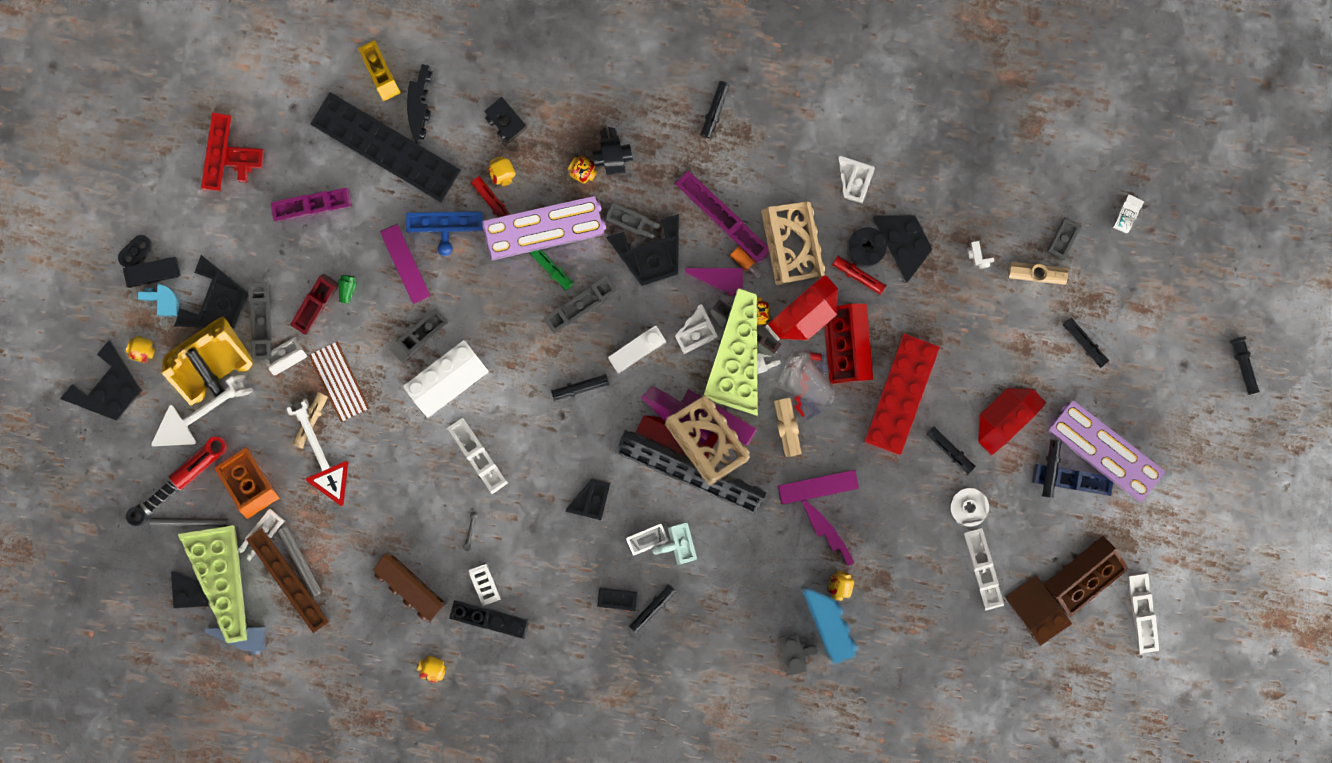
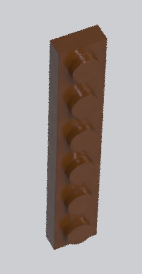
[246,528,329,633]

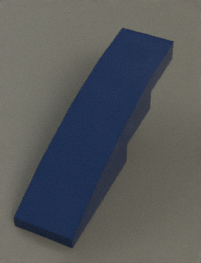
[1032,464,1113,496]

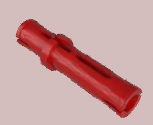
[470,176,511,218]
[831,255,887,295]

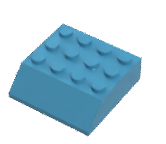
[801,587,858,665]

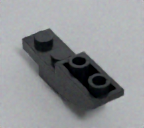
[407,64,433,144]
[449,600,530,639]

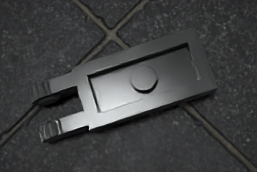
[604,202,660,240]

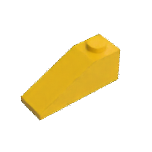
[358,40,401,101]

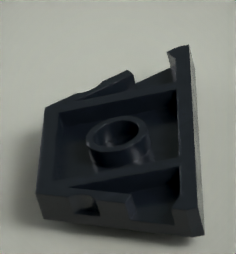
[873,215,933,283]

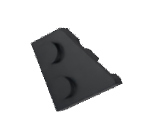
[565,479,611,520]

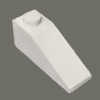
[608,325,666,373]

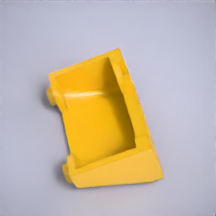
[162,317,253,405]

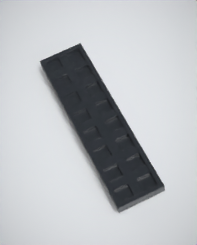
[310,92,461,203]
[615,430,767,515]

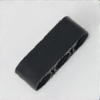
[123,257,181,288]

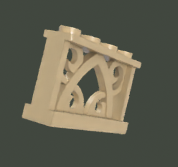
[761,201,825,285]
[665,395,750,486]

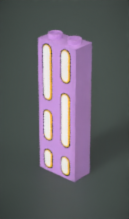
[482,196,606,261]
[1048,400,1166,504]

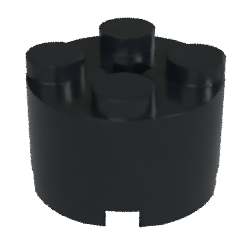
[847,227,887,268]

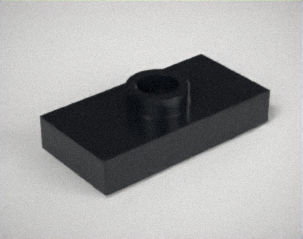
[597,587,638,611]

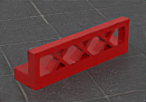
[201,112,231,192]

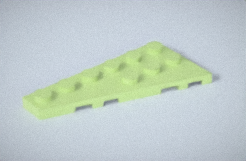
[703,288,758,416]
[178,525,247,643]

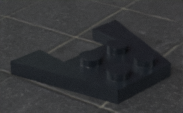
[606,214,679,286]
[174,255,248,329]
[60,340,142,421]

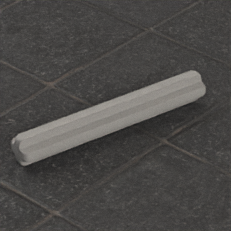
[278,526,321,597]

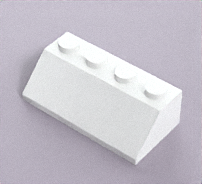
[403,340,489,418]

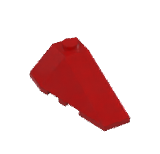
[636,415,718,459]

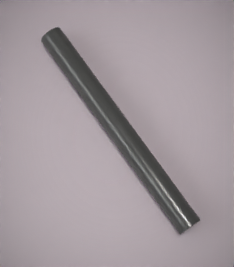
[149,518,227,526]

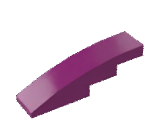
[271,188,352,222]
[380,223,430,304]
[640,386,714,444]
[681,389,757,446]
[777,470,859,505]
[801,500,855,566]

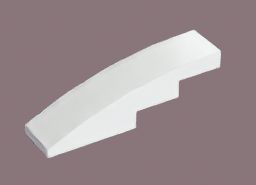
[447,418,508,494]
[964,528,1004,611]
[1127,571,1159,654]

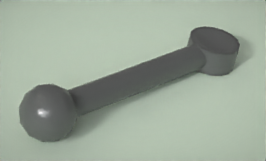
[463,512,478,551]

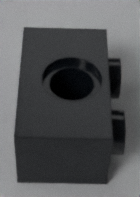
[484,97,527,142]

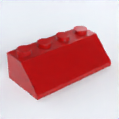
[824,304,873,384]

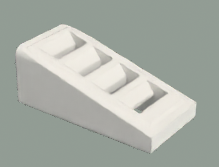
[469,564,500,606]

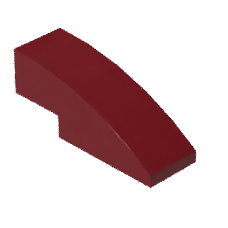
[290,274,339,335]

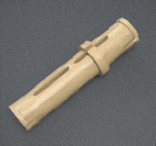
[292,392,328,449]

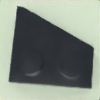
[171,571,210,609]

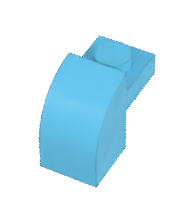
[138,284,180,316]

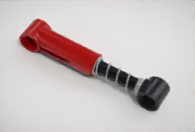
[126,437,228,526]

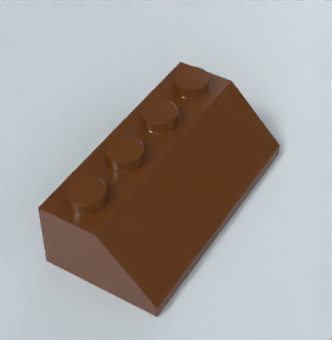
[1044,536,1129,617]
[373,552,447,622]

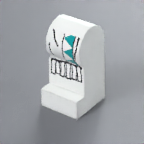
[1113,194,1144,234]

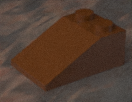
[1005,575,1072,646]

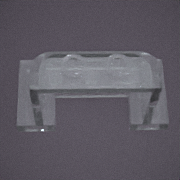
[776,351,835,406]

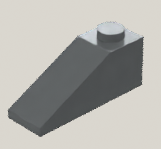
[390,308,448,363]

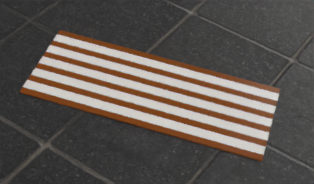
[309,342,369,422]

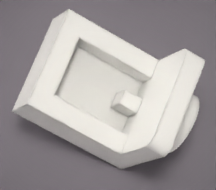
[967,241,994,269]

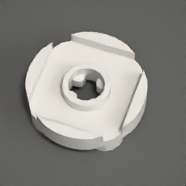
[950,488,989,526]

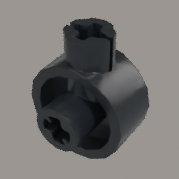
[592,127,633,176]

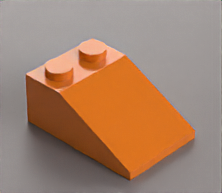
[214,447,279,519]

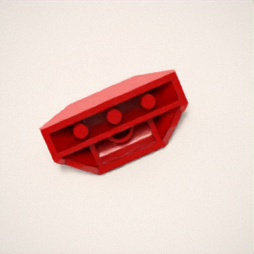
[768,274,838,340]
[978,388,1047,456]

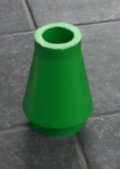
[338,275,357,304]

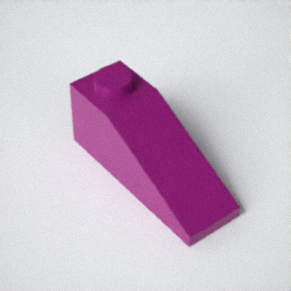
[685,268,743,296]

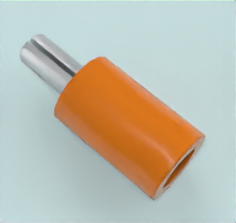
[730,246,762,278]

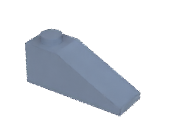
[205,627,266,655]

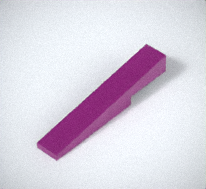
[675,170,769,265]

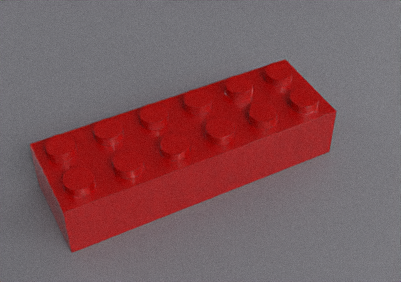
[863,334,940,456]

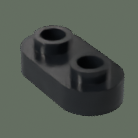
[118,235,152,267]

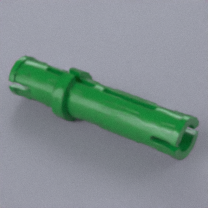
[528,250,574,291]

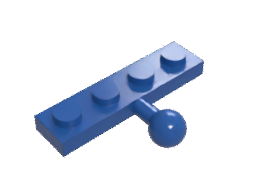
[406,211,483,256]

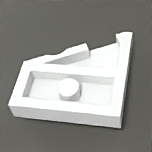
[839,156,875,204]
[675,304,718,354]

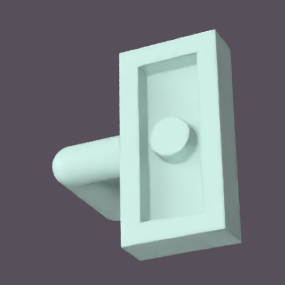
[652,523,697,565]

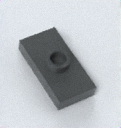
[1047,217,1082,260]

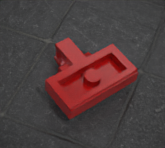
[224,146,264,183]

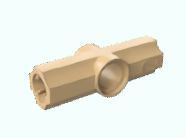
[1008,262,1068,285]
[774,398,802,457]

